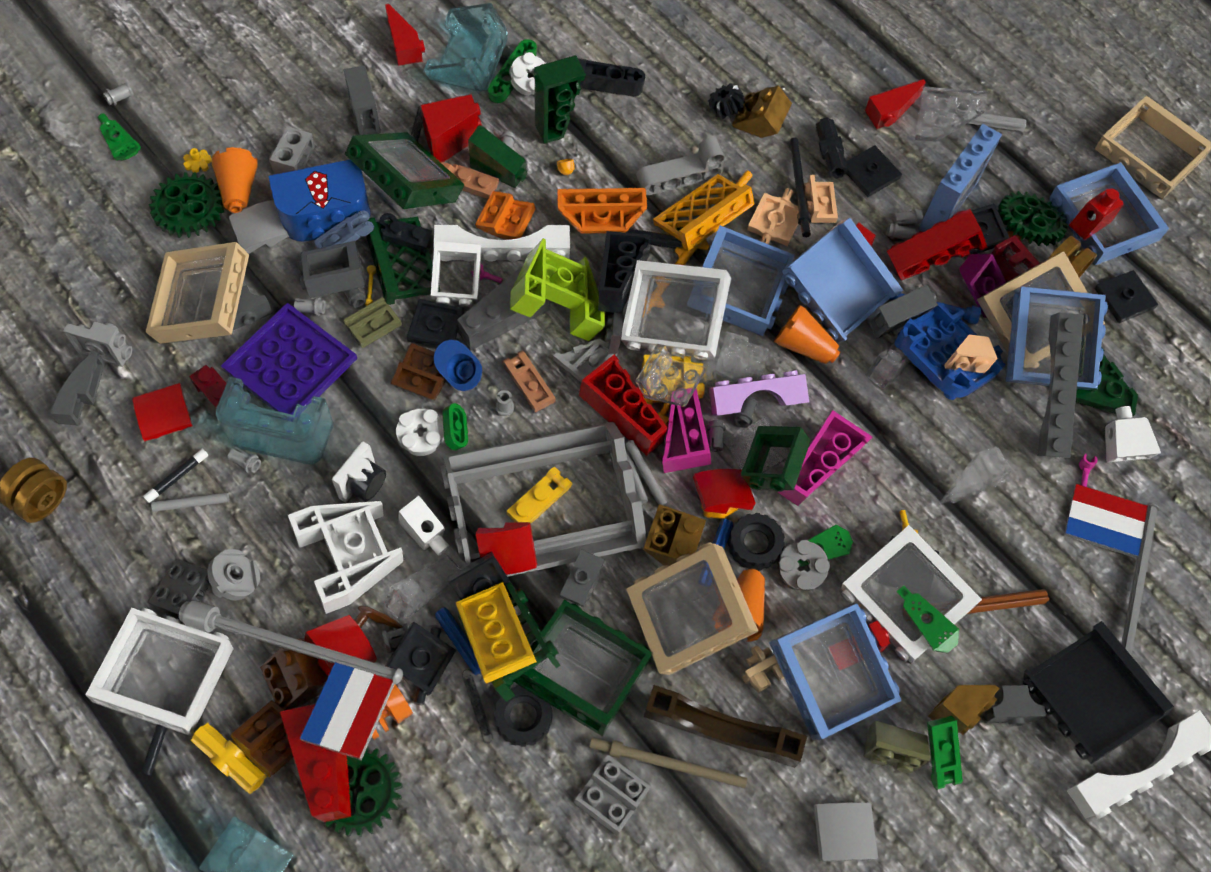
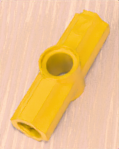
[191,723,267,794]

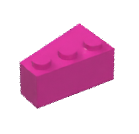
[662,388,711,473]

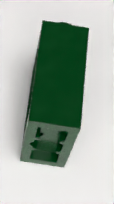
[741,426,811,492]

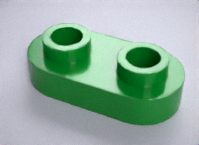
[442,403,468,451]

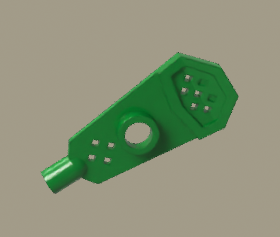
[98,113,141,161]
[798,525,853,567]
[896,585,959,653]

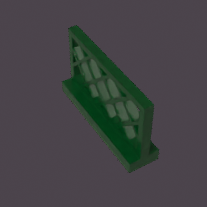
[366,217,440,305]

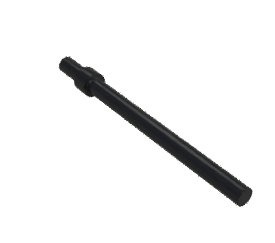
[790,138,811,238]

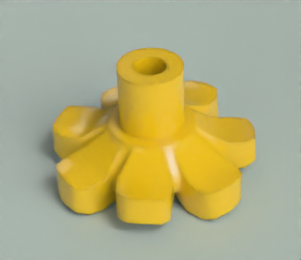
[183,148,212,173]

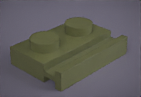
[343,297,402,348]

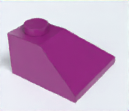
[959,254,1007,318]

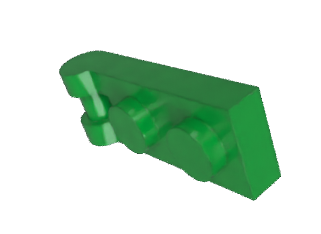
[927,716,963,790]

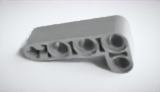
[636,137,725,195]

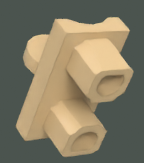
[742,645,784,693]

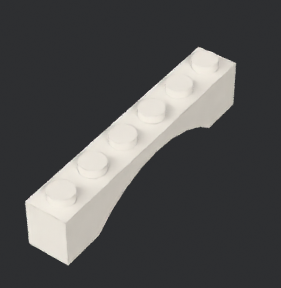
[434,225,570,262]
[1066,711,1211,819]

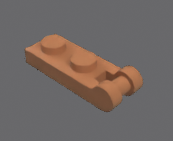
[502,350,556,413]

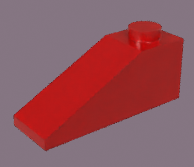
[385,4,425,66]
[865,79,926,129]

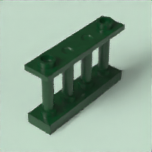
[458,582,561,702]

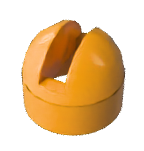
[557,158,575,175]

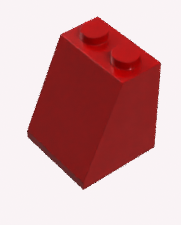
[421,94,481,162]

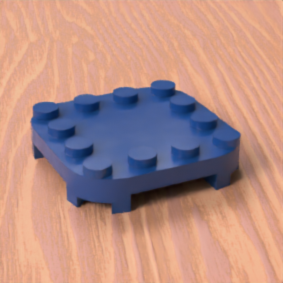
[894,303,1006,400]

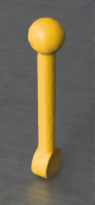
[365,265,376,306]

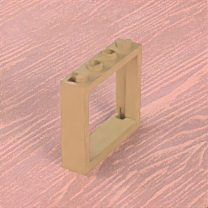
[1095,95,1211,200]

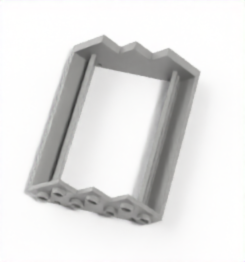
[440,422,647,577]

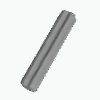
[963,111,1026,132]

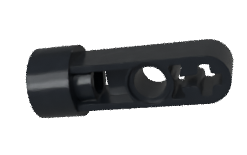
[578,58,646,97]

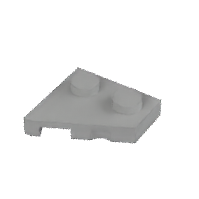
[553,338,618,382]

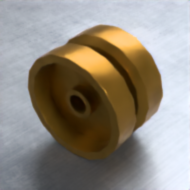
[1040,236,1097,291]
[0,457,67,523]

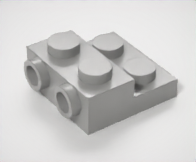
[63,322,132,367]

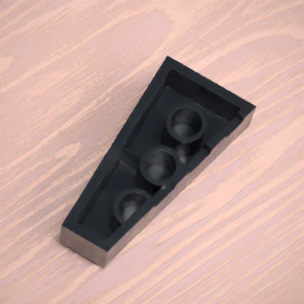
[598,231,651,313]

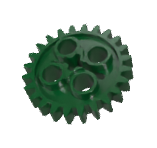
[149,172,224,238]
[998,191,1068,246]
[325,746,403,837]

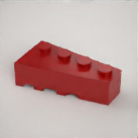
[887,209,987,281]
[579,354,667,456]
[280,704,351,822]

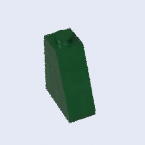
[468,125,527,188]

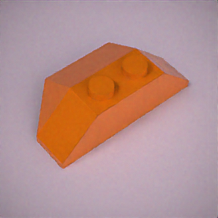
[557,188,647,234]

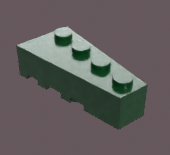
[534,55,586,144]

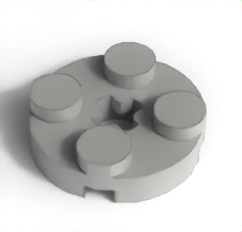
[779,540,830,591]
[207,549,260,600]

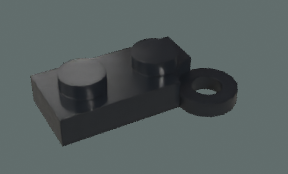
[379,213,432,253]

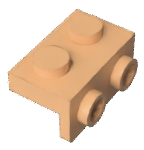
[804,175,838,223]

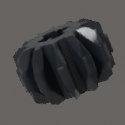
[708,83,745,120]

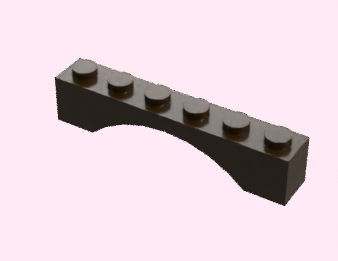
[644,685,807,768]

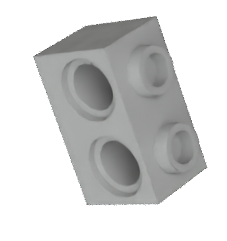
[269,126,315,174]

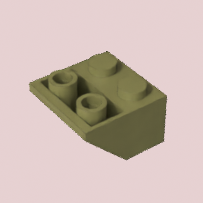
[863,721,930,773]

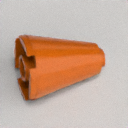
[212,147,258,213]
[774,305,840,364]
[712,569,765,642]

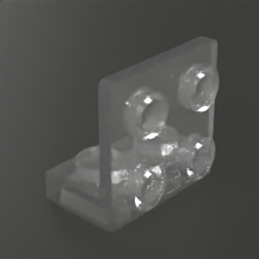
[635,344,706,407]

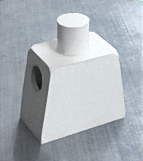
[1105,406,1161,463]
[398,496,450,556]

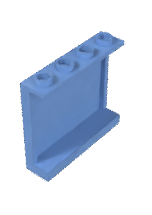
[782,218,903,343]

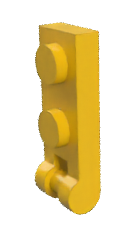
[506,467,573,524]

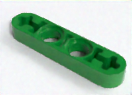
[488,39,537,103]

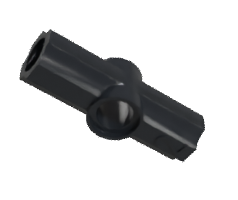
[816,117,848,179]

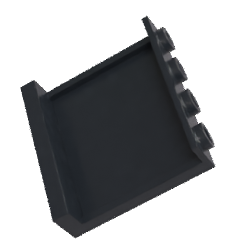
[1023,621,1174,764]

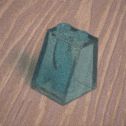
[199,816,293,872]

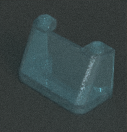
[423,3,508,92]

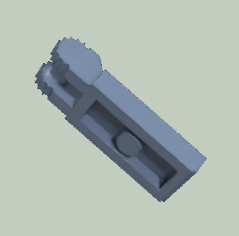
[314,210,374,249]

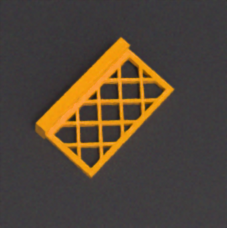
[653,174,754,251]

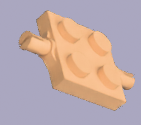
[747,188,799,246]

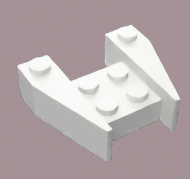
[288,501,403,614]

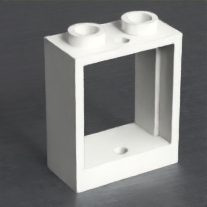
[431,241,481,306]

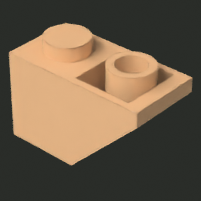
[944,335,998,373]

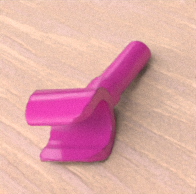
[471,264,503,284]
[1079,454,1098,487]

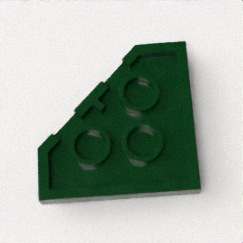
[1076,338,1138,417]

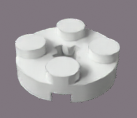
[509,52,545,96]
[396,409,444,456]

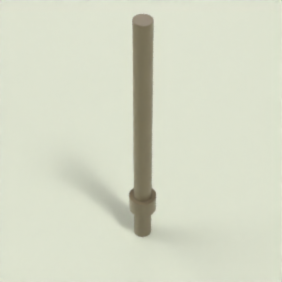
[589,737,747,788]

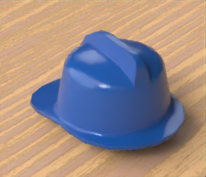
[434,340,482,391]

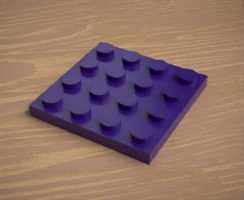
[221,303,357,424]

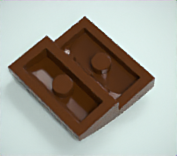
[391,343,446,401]
[231,700,293,778]

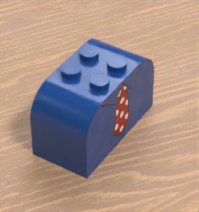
[268,160,371,242]

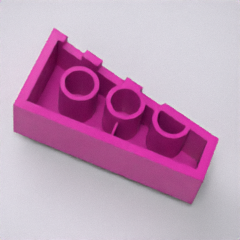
[778,410,873,506]

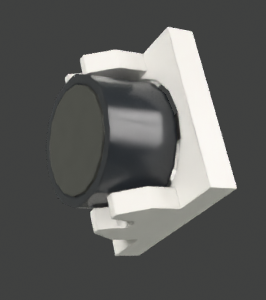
[332,442,386,503]

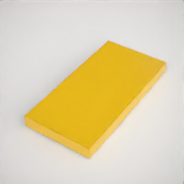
[455,582,536,684]

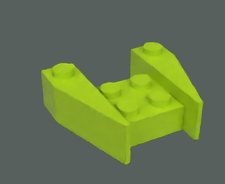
[510,238,605,342]

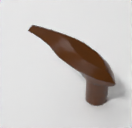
[355,605,403,629]

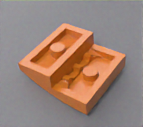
[475,191,536,240]

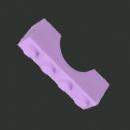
[709,370,809,416]

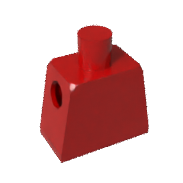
[1069,188,1124,240]

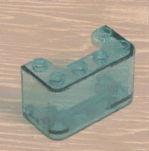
[216,377,334,465]

